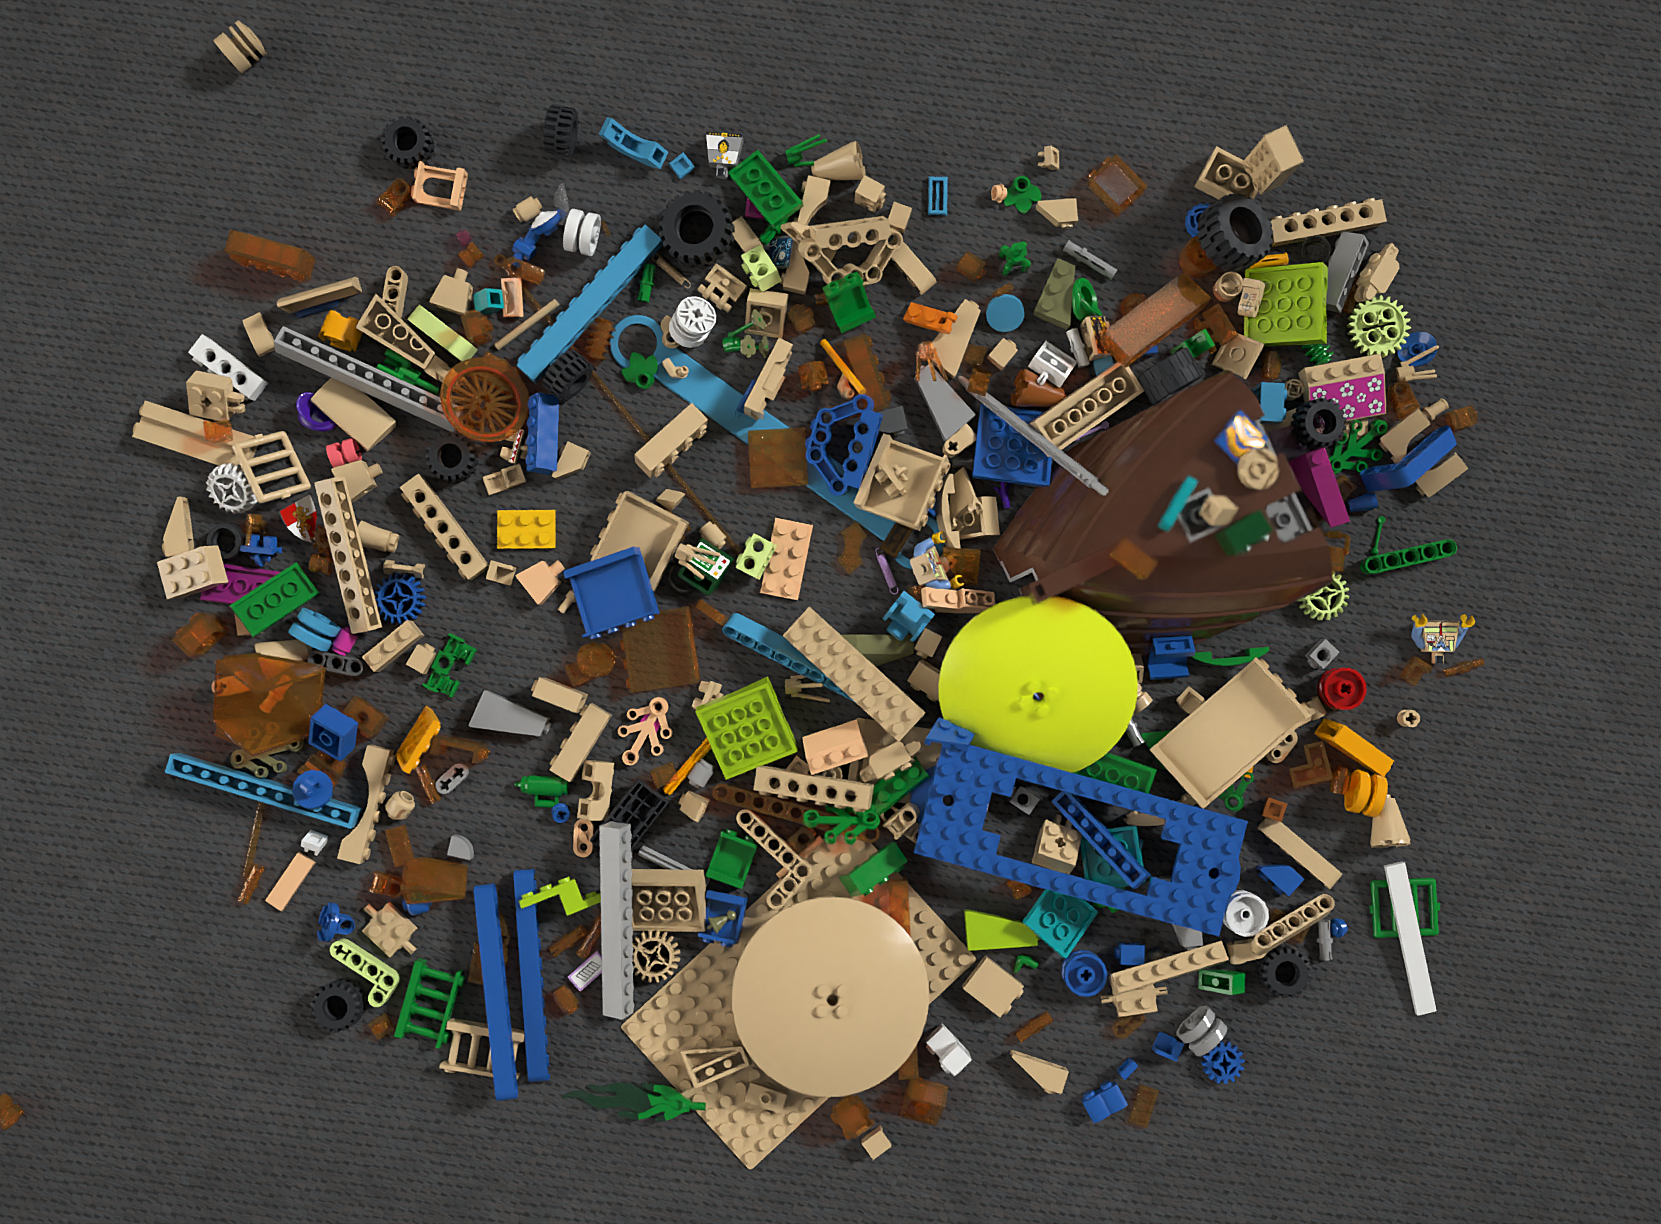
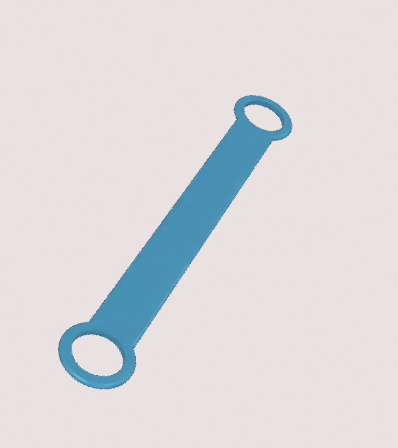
[609,315,945,569]

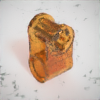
[377,179,412,217]
[1388,381,1420,420]
[368,871,408,898]

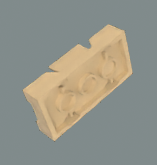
[744,338,793,421]

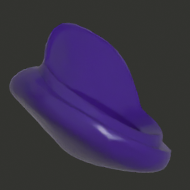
[296,392,338,432]

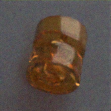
[0,1093,25,1131]

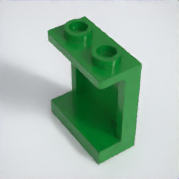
[822,272,876,333]
[705,829,758,889]

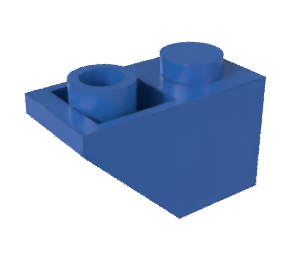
[1256,864,1304,896]

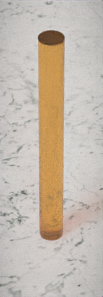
[242,801,266,877]

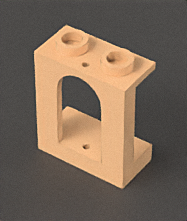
[411,161,468,211]

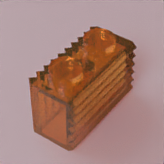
[1109,538,1158,579]

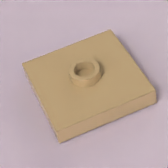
[1211,330,1264,379]

